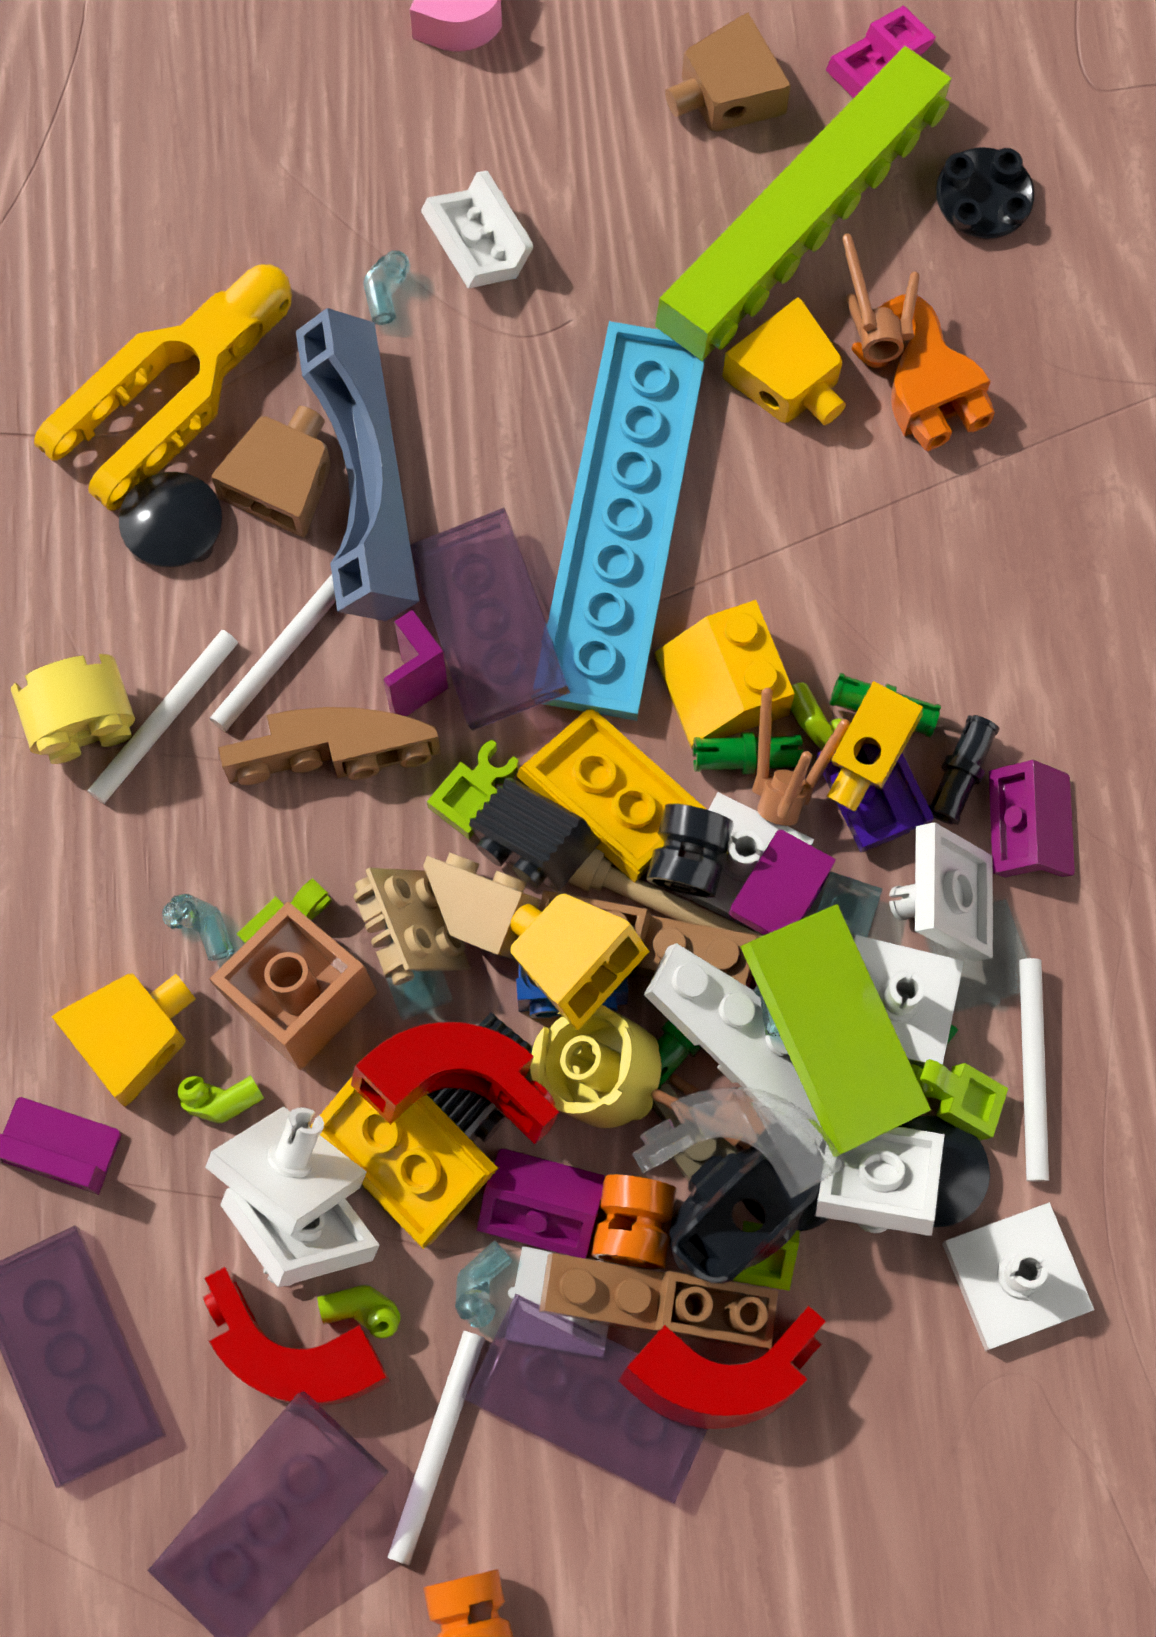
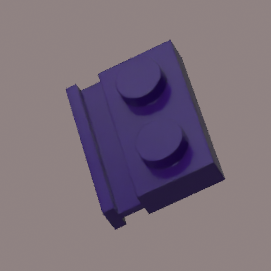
[816,744,934,853]

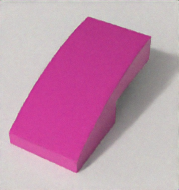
[826,5,936,98]

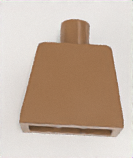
[665,13,791,132]
[211,406,331,538]

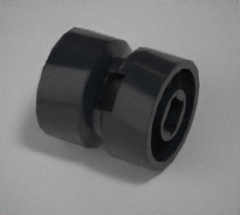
[646,804,734,898]

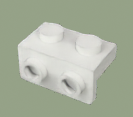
[421,171,533,289]

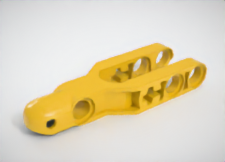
[34,264,292,511]

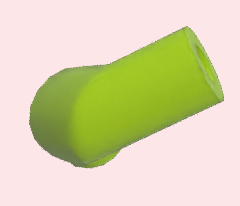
[791,682,844,750]

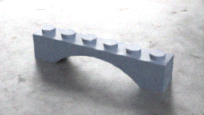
[296,308,419,621]

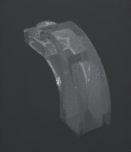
[632,1086,845,1198]

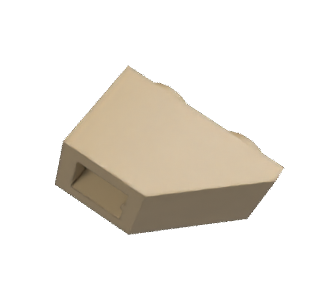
[423,852,541,960]

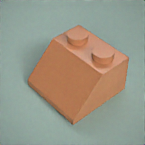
[209,902,378,1071]

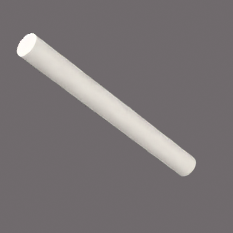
[210,574,336,732]
[87,630,238,804]
[1019,958,1049,1182]
[387,1331,485,1565]

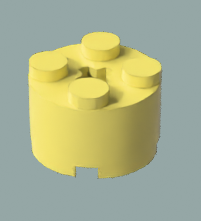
[11,654,135,764]
[530,1005,661,1128]

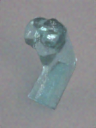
[363,250,410,325]
[162,893,235,961]
[455,1240,513,1328]

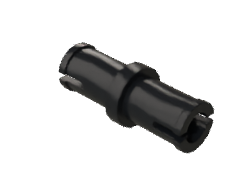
[929,715,1000,825]

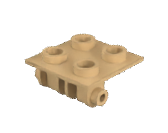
[353,868,471,985]

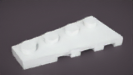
[644,943,825,1155]

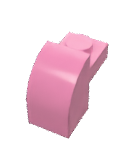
[410,0,502,52]

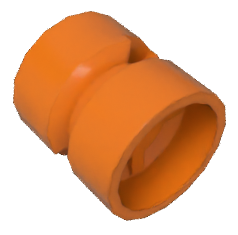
[592,1174,677,1269]
[423,1569,513,1637]

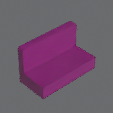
[383,610,448,716]
[989,760,1075,878]
[729,830,836,935]
[0,1097,122,1195]
[476,1148,605,1259]

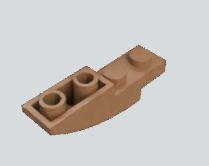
[218,707,441,785]
[538,890,758,988]
[539,1253,778,1349]

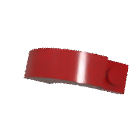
[351,1022,559,1144]
[203,1267,390,1406]
[618,1306,826,1429]

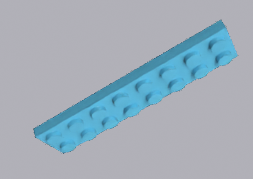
[533,321,706,721]

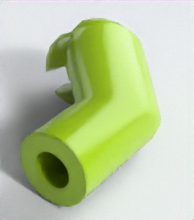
[177,1075,265,1123]
[317,1285,400,1339]

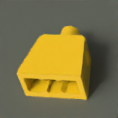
[722,297,846,425]
[826,681,923,812]
[510,894,649,1030]
[51,973,196,1108]

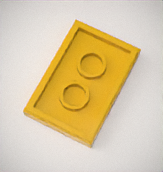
[517,709,707,883]
[310,1077,499,1249]

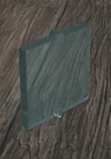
[924,899,1027,1013]

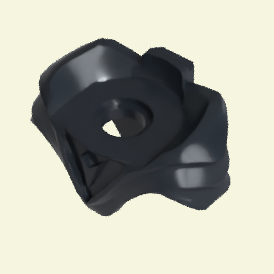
[669,1134,820,1284]

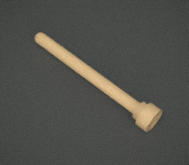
[569,848,764,938]

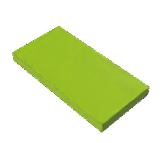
[740,904,931,1156]

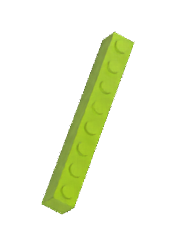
[655,46,952,361]

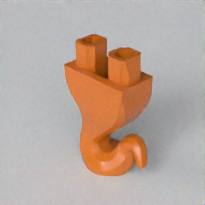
[851,294,995,452]

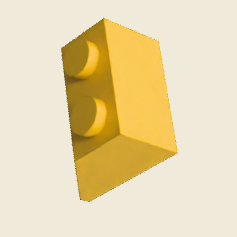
[654,600,795,749]

